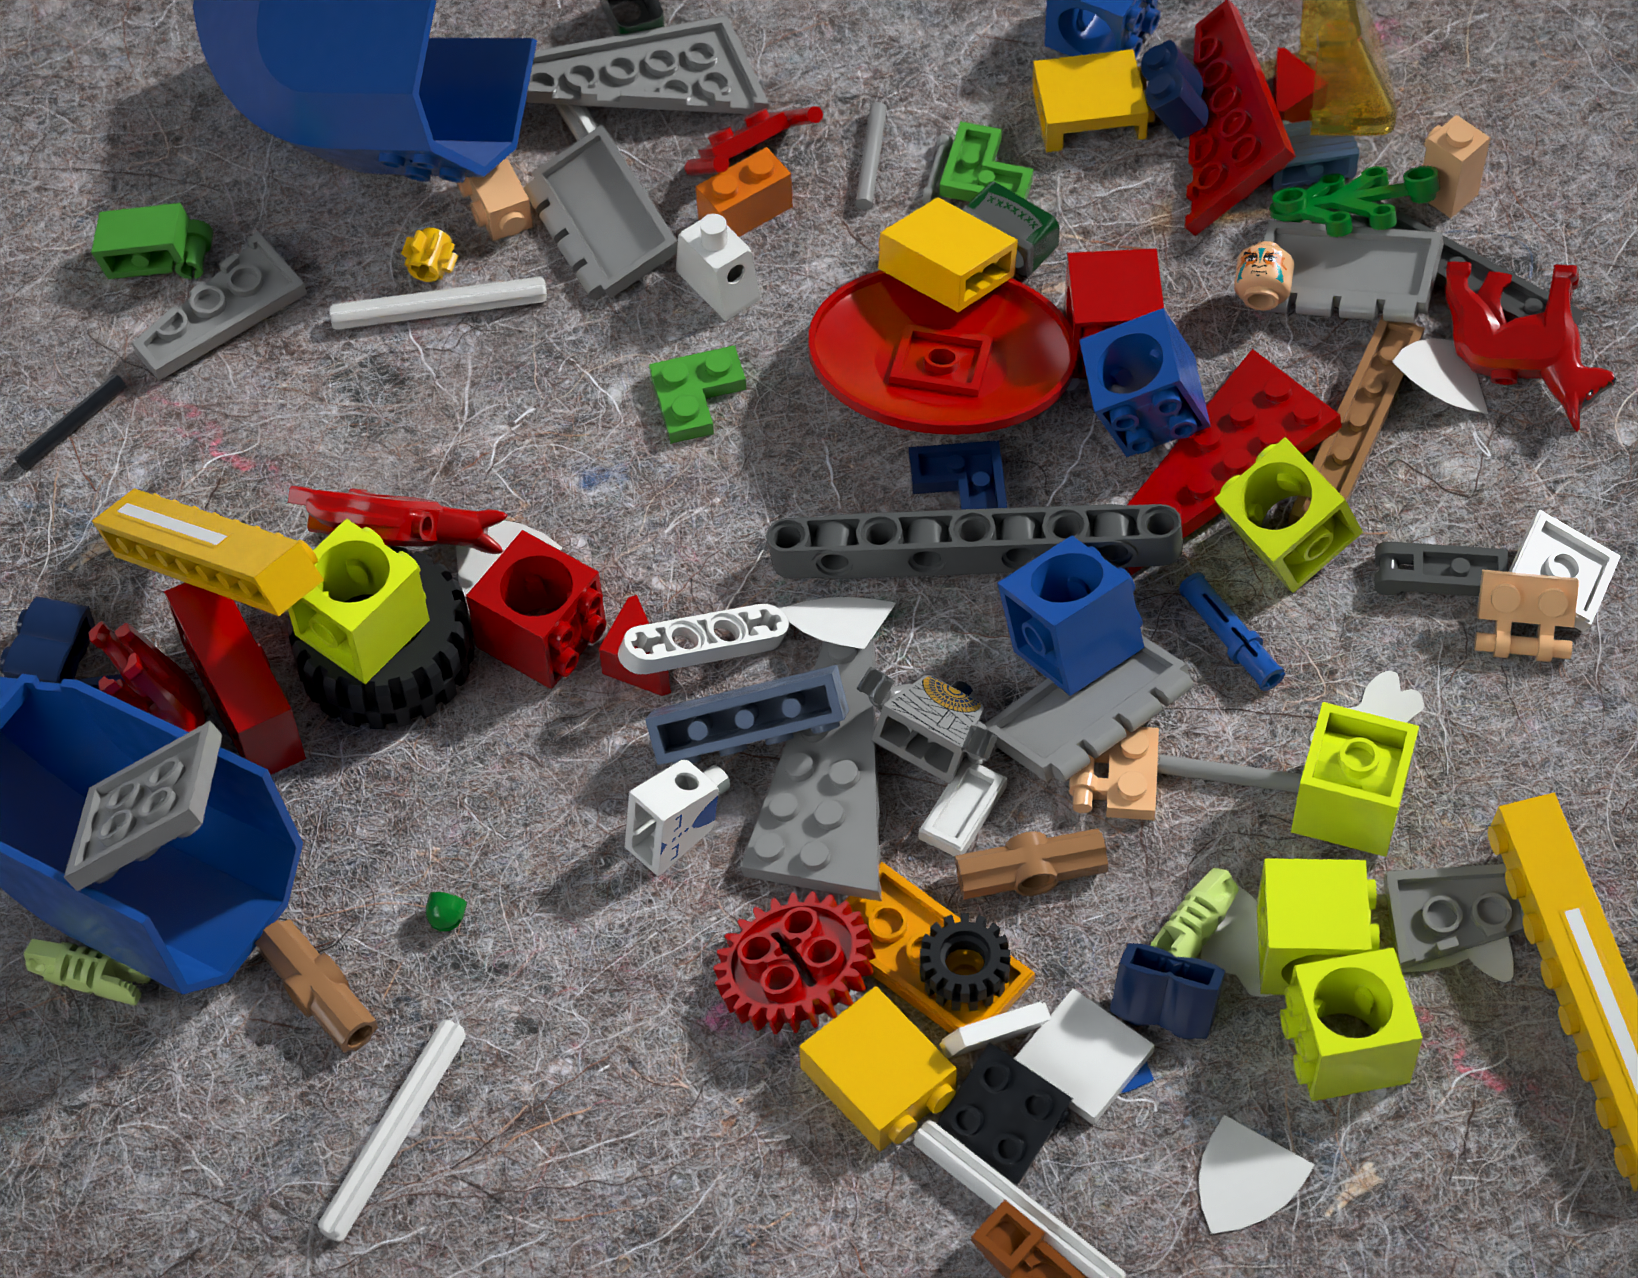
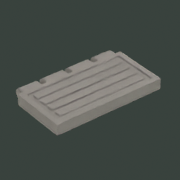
[524,125,678,300]
[1257,220,1444,324]
[984,636,1194,782]

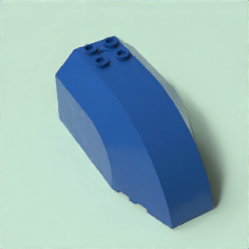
[193,0,537,183]
[0,674,303,995]

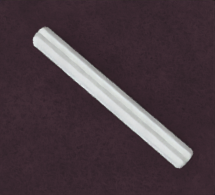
[330,277,547,330]
[318,1020,466,1242]
[914,1121,1126,1278]

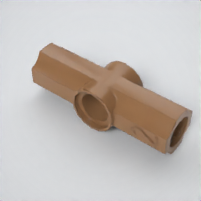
[955,828,1108,900]
[255,919,378,1053]

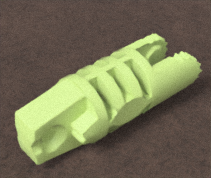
[1150,868,1239,958]
[24,939,151,1006]

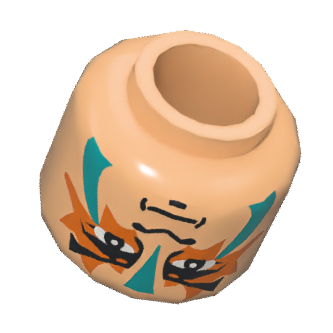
[1234,241,1294,311]

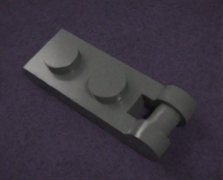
[1374,541,1508,596]

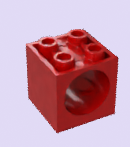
[1064,248,1164,378]
[466,530,607,690]

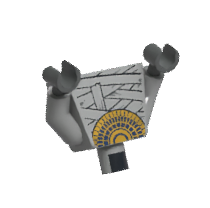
[856,667,998,784]

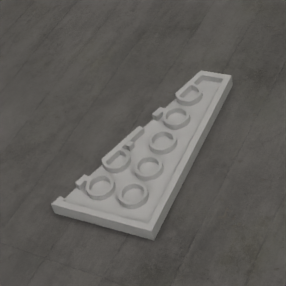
[526,15,769,114]
[740,639,882,902]

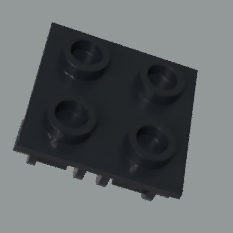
[937,1042,1073,1185]

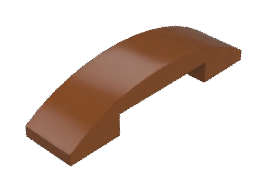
[970,1199,1088,1278]

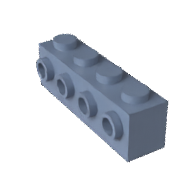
[645,665,849,765]

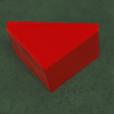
[1273,47,1328,123]
[599,595,671,696]

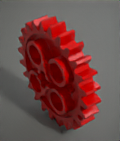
[713,892,876,1034]

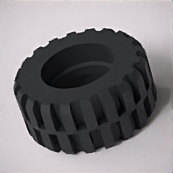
[288,546,475,729]

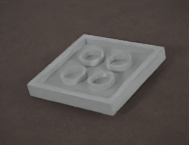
[64,721,222,891]

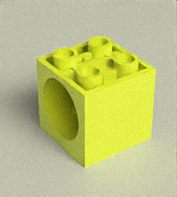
[1214,437,1363,593]
[288,518,430,684]
[1291,702,1419,857]
[1256,858,1380,995]
[1280,947,1423,1101]

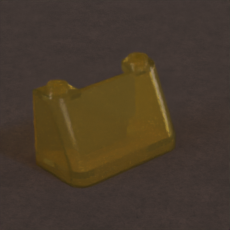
[1298,0,1397,136]

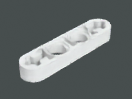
[618,604,789,674]

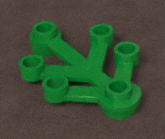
[1269,166,1440,237]

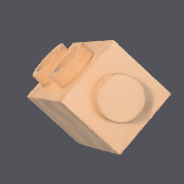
[1422,115,1491,218]
[457,157,533,241]

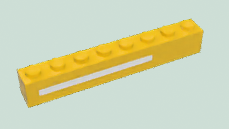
[92,488,324,616]
[1488,792,1638,1192]

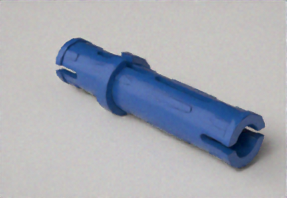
[1179,572,1285,691]

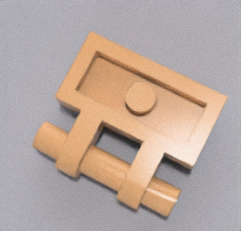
[1474,570,1580,662]
[1069,727,1159,820]

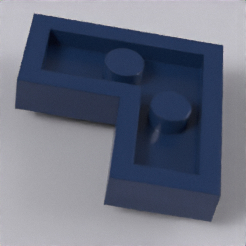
[908,440,1007,510]

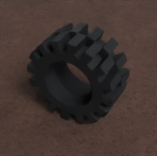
[920,913,1010,1012]

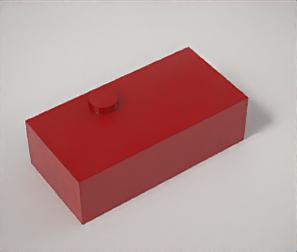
[164,582,306,775]

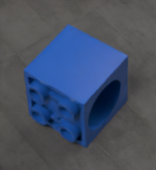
[1044,0,1161,58]
[1079,308,1211,457]
[997,535,1145,696]

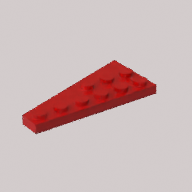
[1185,0,1296,236]
[1123,349,1342,576]

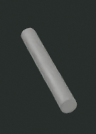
[855,102,887,210]
[1157,754,1302,793]

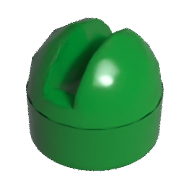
[425,892,467,932]

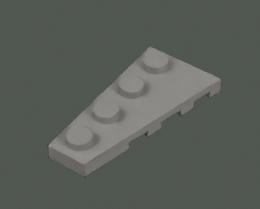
[132,231,307,381]
[1384,859,1584,970]

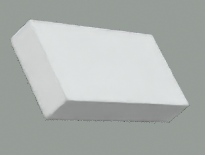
[919,758,1007,857]
[939,1001,1051,1059]

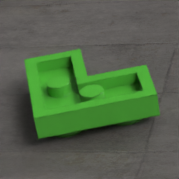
[939,121,1033,202]
[649,345,746,444]

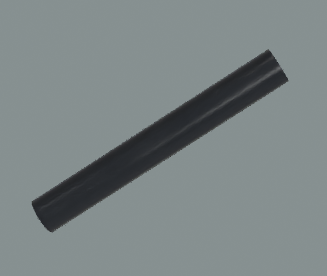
[15,374,126,471]

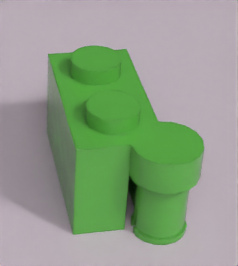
[91,203,214,280]

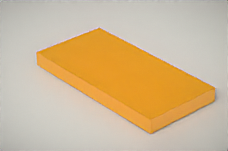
[843,861,1035,1034]

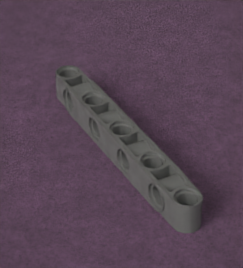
[766,504,1183,579]

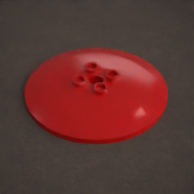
[808,270,1077,435]

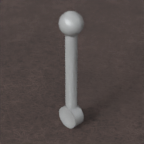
[922,134,953,204]

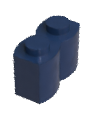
[1141,39,1208,140]
[0,596,95,684]
[1110,943,1225,1040]

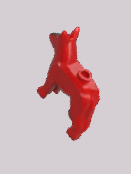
[1445,261,1617,432]
[288,486,507,554]
[89,621,206,732]

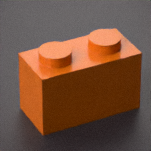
[695,147,793,237]

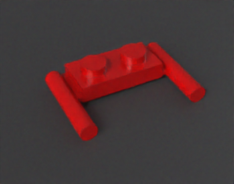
[684,106,823,176]

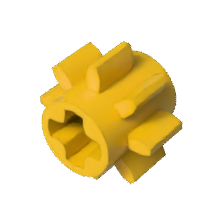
[401,227,458,282]

